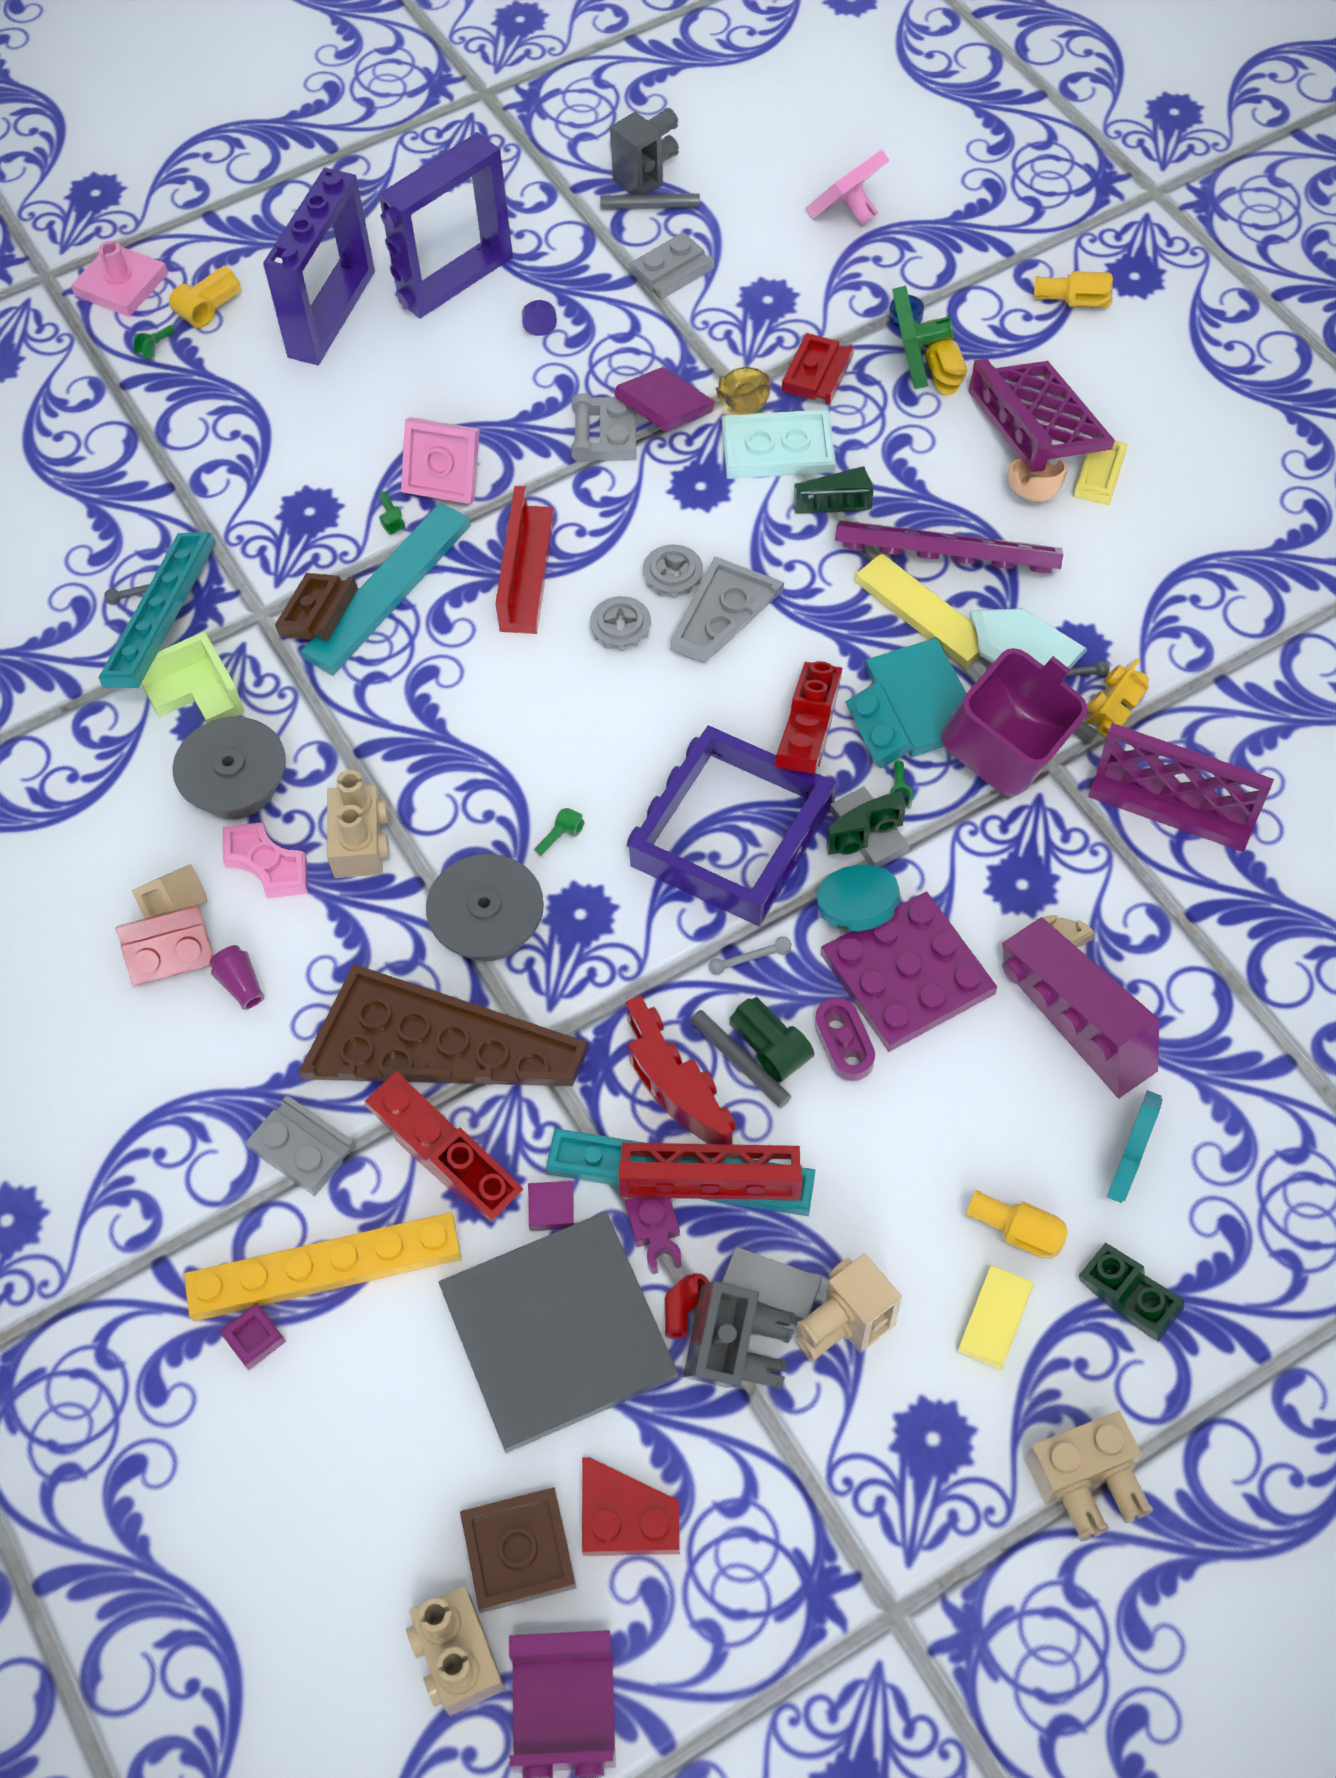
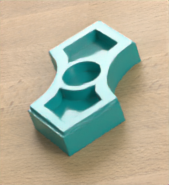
[1107,1090,1163,1203]

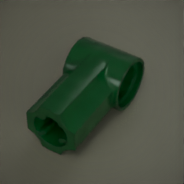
[729,997,815,1083]

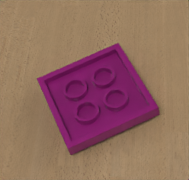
[820,891,997,1052]

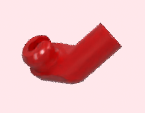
[664,1273,709,1339]

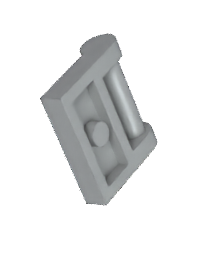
[571,393,637,462]

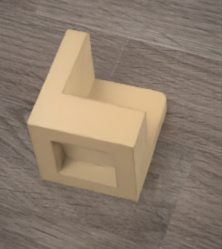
[131,864,207,918]

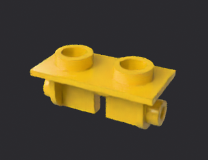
[1083,658,1149,737]

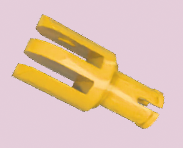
[1034,271,1113,308]
[925,319,968,396]
[965,1189,1068,1259]

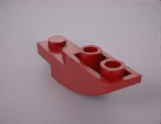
[775,661,843,774]
[625,995,736,1144]
[365,1071,524,1222]

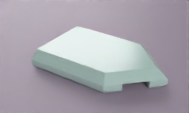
[969,608,1087,669]

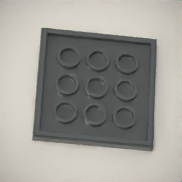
[438,1211,679,1454]

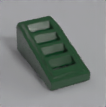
[793,466,874,514]

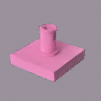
[805,150,890,225]
[71,240,168,317]
[401,417,480,504]

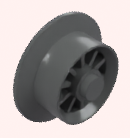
[172,717,286,819]
[426,854,544,961]

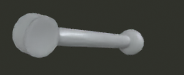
[708,937,792,975]

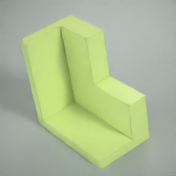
[141,631,245,723]

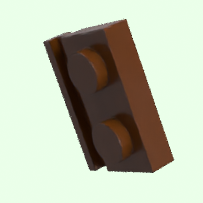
[275,573,359,641]

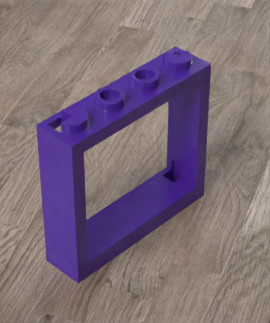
[379,132,513,319]
[263,167,375,366]
[627,725,836,927]

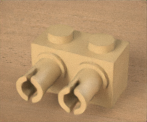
[327,770,390,878]
[795,1253,902,1362]
[1025,1410,1153,1542]
[406,1585,506,1716]

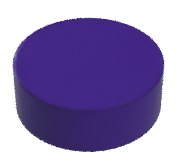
[522,300,557,336]

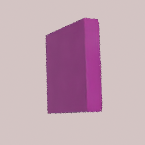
[614,367,715,432]

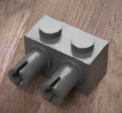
[610,108,679,195]
[683,1281,796,1390]

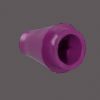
[209,945,265,1010]

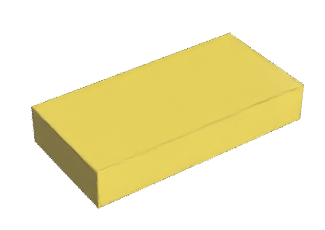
[1073,437,1128,505]
[958,1265,1034,1370]

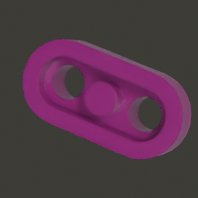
[815,998,875,1081]

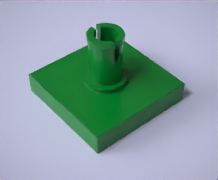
[892,285,955,389]

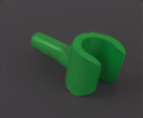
[133,325,175,359]
[379,491,405,535]
[890,761,914,809]
[534,808,585,856]

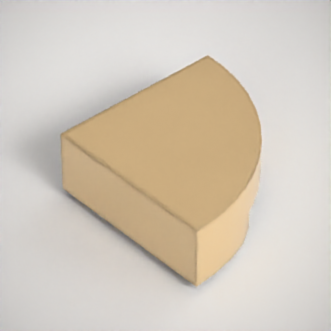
[1043,915,1095,948]

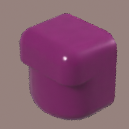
[940,648,1088,796]

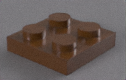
[460,1487,577,1613]

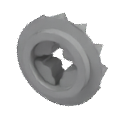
[643,544,703,597]
[590,596,651,650]

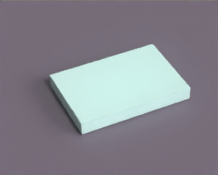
[722,409,836,479]

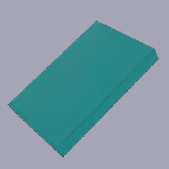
[865,637,966,758]

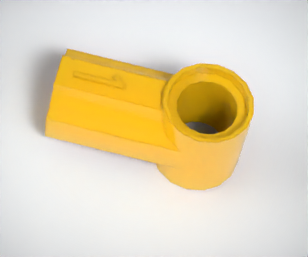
[169,265,242,328]

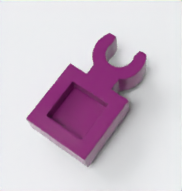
[624,1197,681,1275]

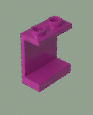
[509,1630,616,1778]

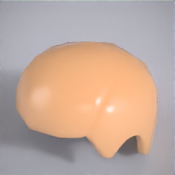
[1007,458,1067,503]

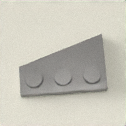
[670,556,784,663]

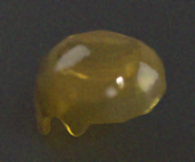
[715,366,771,415]

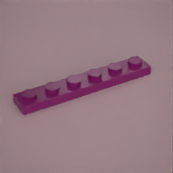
[835,520,1063,573]

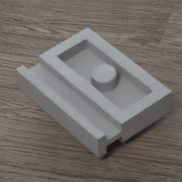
[630,232,714,300]
[245,1095,356,1196]

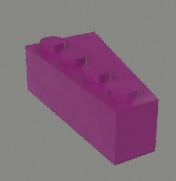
[1002,917,1160,1099]

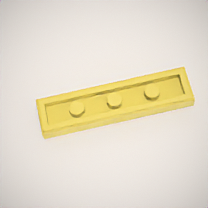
[855,553,981,669]

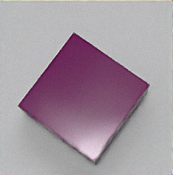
[528,1181,575,1231]
[220,1303,286,1371]

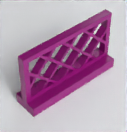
[968,359,1115,472]
[1088,723,1274,852]

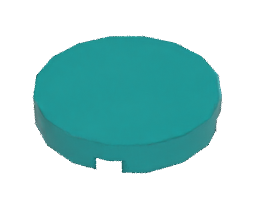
[816,864,901,932]

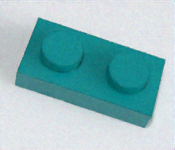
[845,681,915,768]

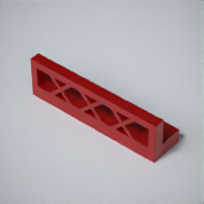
[495,486,555,634]
[619,1142,802,1201]

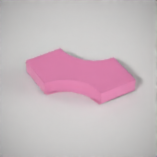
[223,822,308,898]

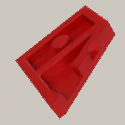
[582,1457,680,1556]

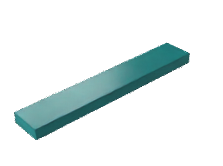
[301,502,471,676]
[98,532,216,688]
[546,1128,816,1217]

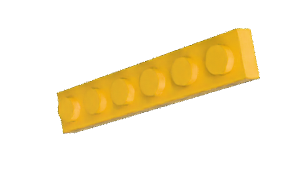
[184,1212,462,1322]

